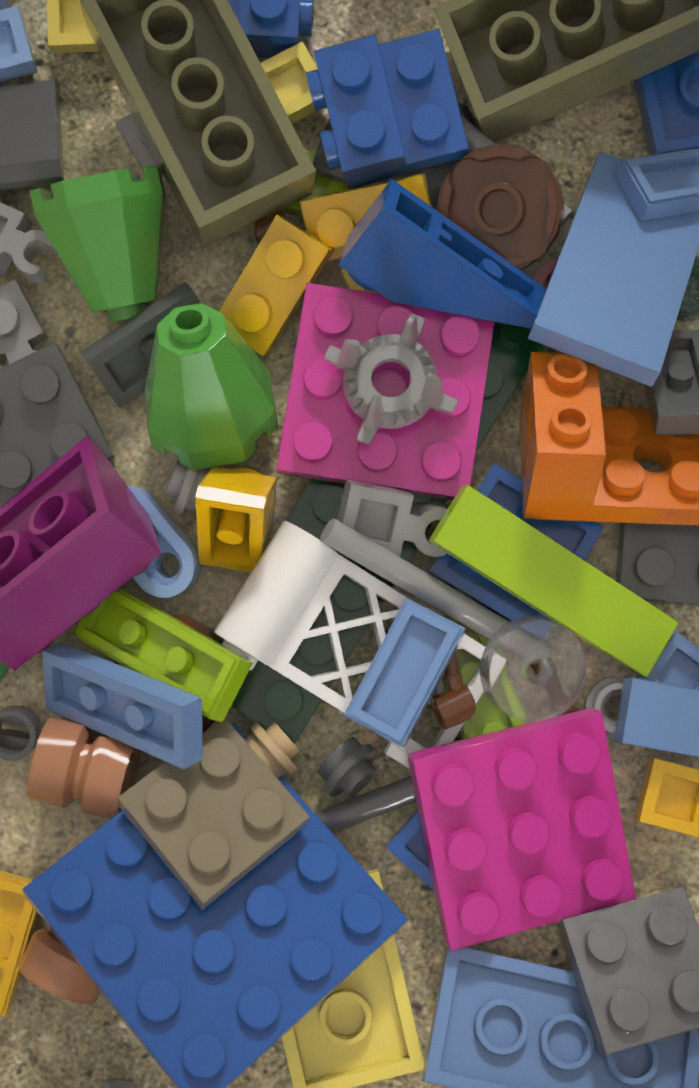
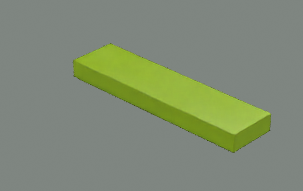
[428,485,679,678]

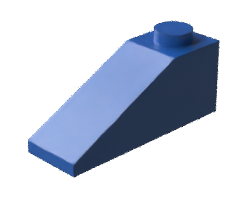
[339,179,546,329]

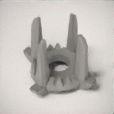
[324,313,458,445]

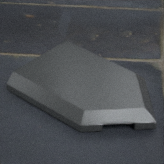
[0,79,64,190]

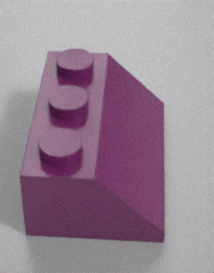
[0,436,162,671]

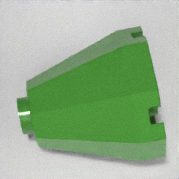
[30,165,166,322]
[144,303,279,470]

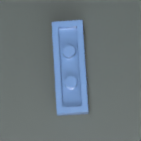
[42,643,203,769]

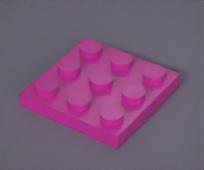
[276,283,494,500]
[407,707,636,951]

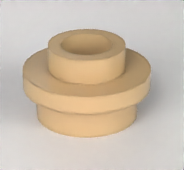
[245,721,300,778]

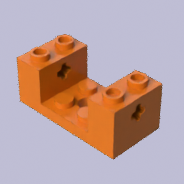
[519,352,699,526]

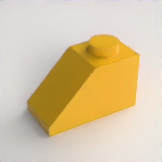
[195,467,277,573]

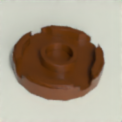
[436,143,565,270]

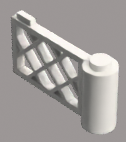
[214,521,503,769]

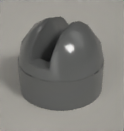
[0,705,41,761]

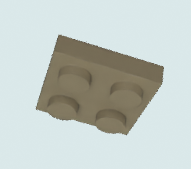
[118,718,310,910]

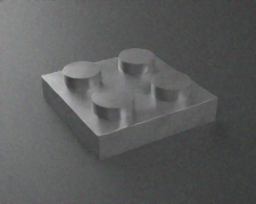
[557,886,699,1057]

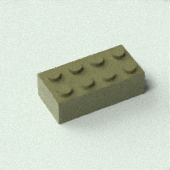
[80,0,316,248]
[433,0,699,143]

